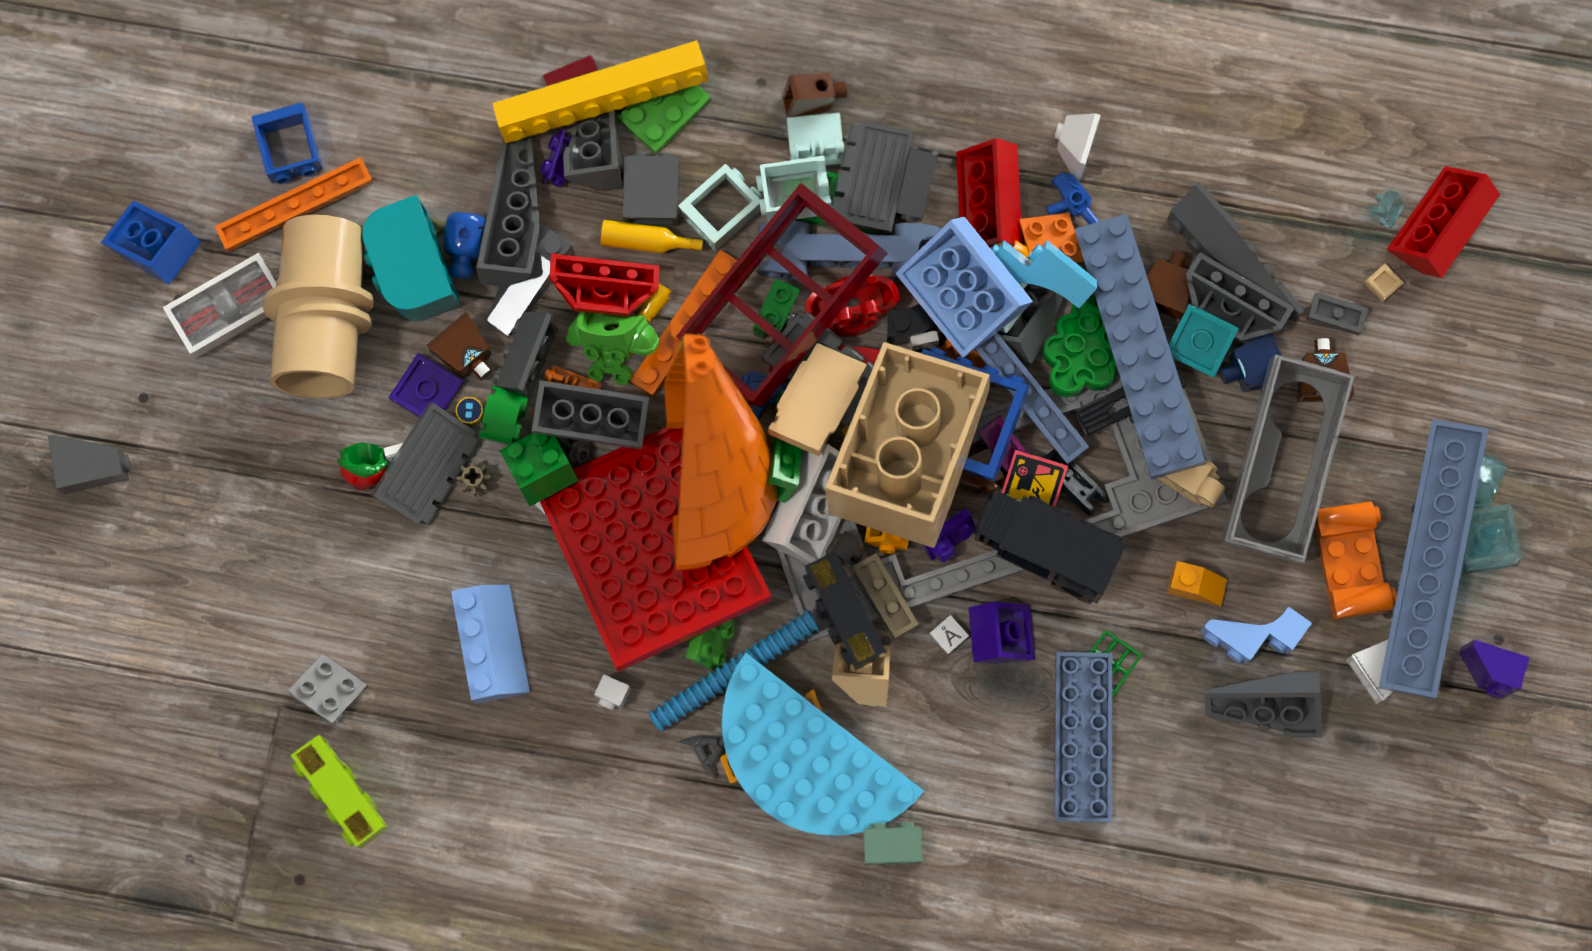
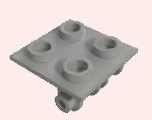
[287,654,367,725]

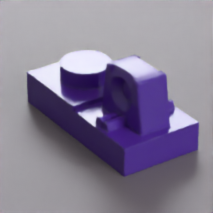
[922,509,976,563]

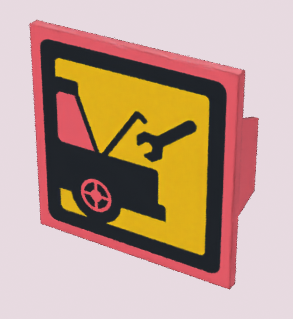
[1002,450,1068,507]

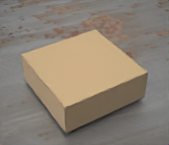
[1364,264,1404,302]

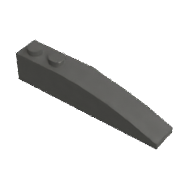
[477,136,540,287]
[1167,182,1304,321]

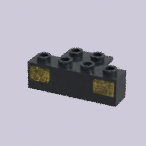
[803,551,886,671]

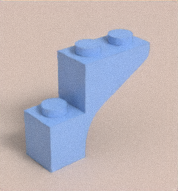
[1200,607,1311,664]

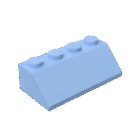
[451,585,530,704]

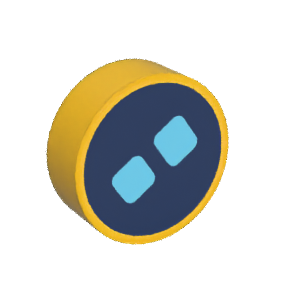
[456,397,484,426]

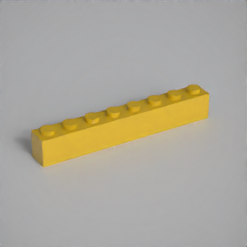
[492,41,709,144]

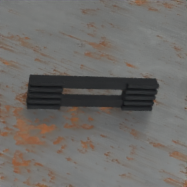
[1075,363,1187,436]

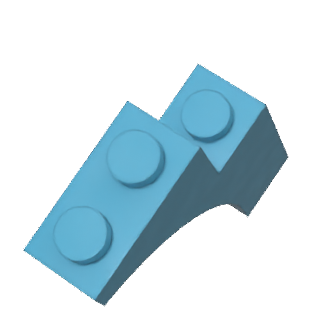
[990,240,1097,308]

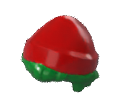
[337,442,389,491]

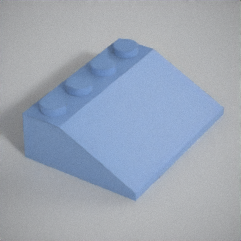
[895,217,1033,358]

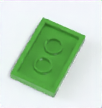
[617,85,711,155]

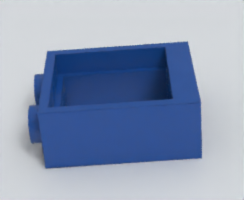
[251,102,323,184]

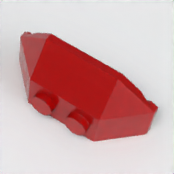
[549,253,659,317]

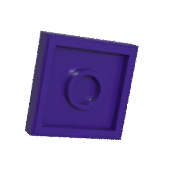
[388,353,465,417]

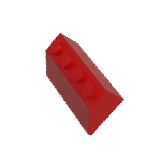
[956,138,1023,248]
[1387,166,1500,279]

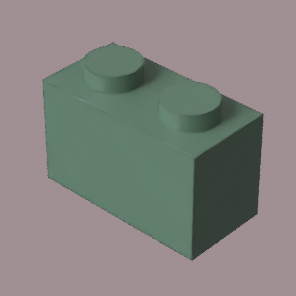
[863,822,922,865]

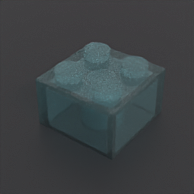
[1461,504,1522,574]

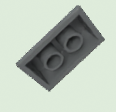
[493,312,557,404]

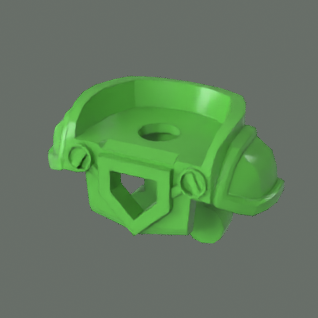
[566,311,659,385]

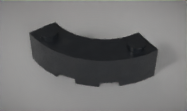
[886,304,940,345]

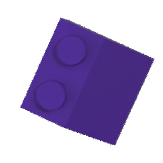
[969,602,1035,664]
[1459,639,1530,699]

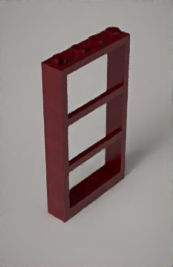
[676,183,888,408]

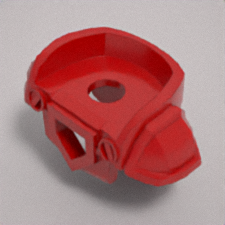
[805,275,900,337]

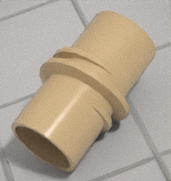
[262,215,374,399]

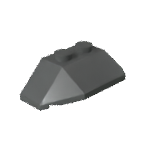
[1185,252,1295,342]

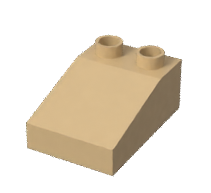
[825,342,990,548]

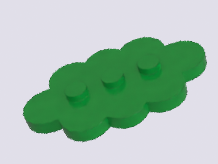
[1043,295,1117,397]

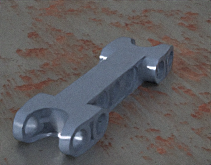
[757,221,942,282]

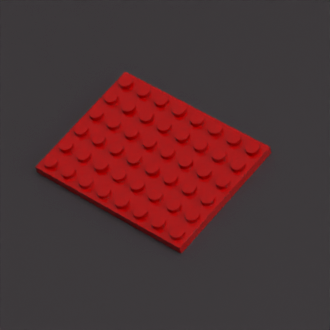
[540,427,773,672]

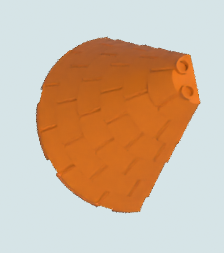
[663,334,779,570]

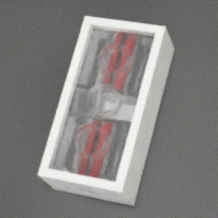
[163,253,276,358]

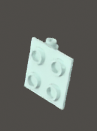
[787,113,844,166]

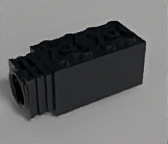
[974,490,1126,604]

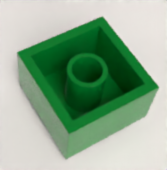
[499,433,578,507]

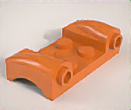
[1314,501,1397,621]

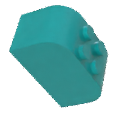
[362,194,462,321]

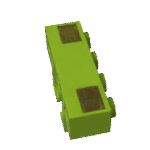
[291,735,389,849]

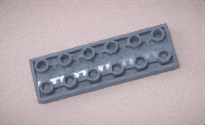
[1054,652,1112,823]

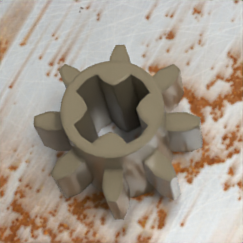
[456,461,492,497]

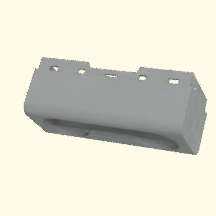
[1220,355,1355,564]

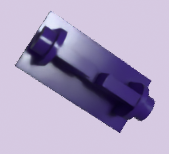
[540,129,571,187]

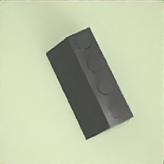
[531,380,649,450]

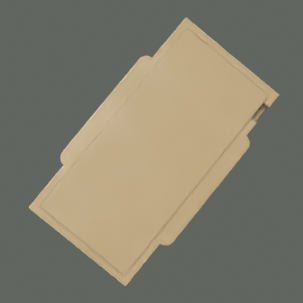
[768,343,867,456]

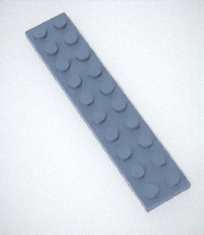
[1075,214,1205,480]
[1379,419,1489,700]

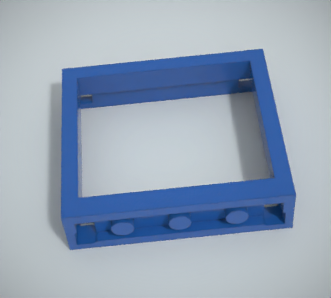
[921,348,1029,482]

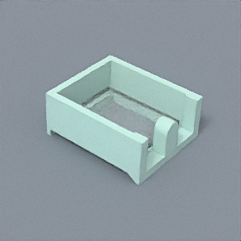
[756,156,832,222]

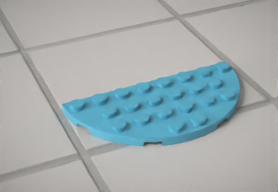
[722,652,924,836]

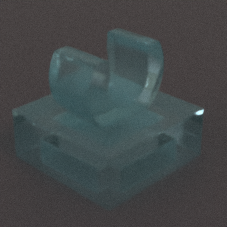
[1368,190,1404,228]

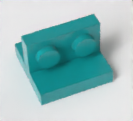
[1169,304,1239,378]

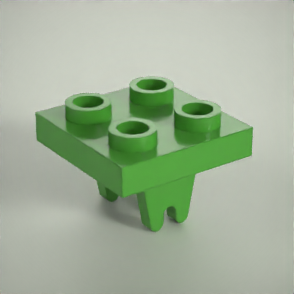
[685,619,735,672]

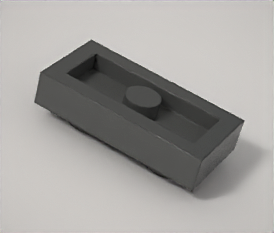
[1306,292,1368,336]

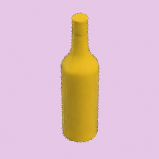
[600,220,703,254]

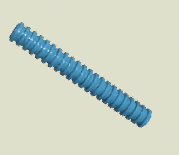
[649,609,820,732]

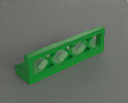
[769,389,802,503]

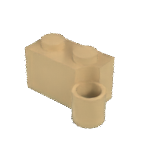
[1156,460,1225,508]

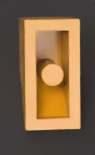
[1167,561,1227,607]

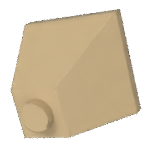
[832,643,890,706]

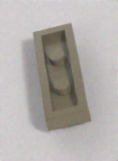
[852,553,919,640]

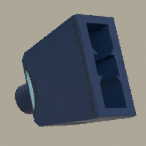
[1219,333,1286,392]

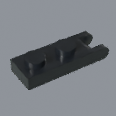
[1043,449,1109,516]

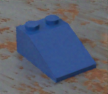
[101,201,201,285]

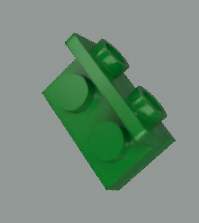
[753,279,799,340]

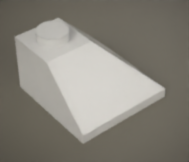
[1054,114,1100,182]

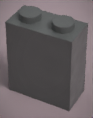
[623,153,680,226]

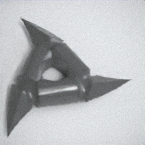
[678,735,725,780]

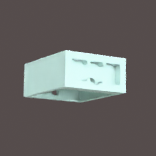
[678,164,763,252]

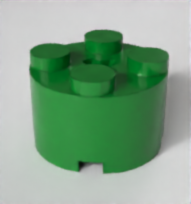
[479,385,528,446]

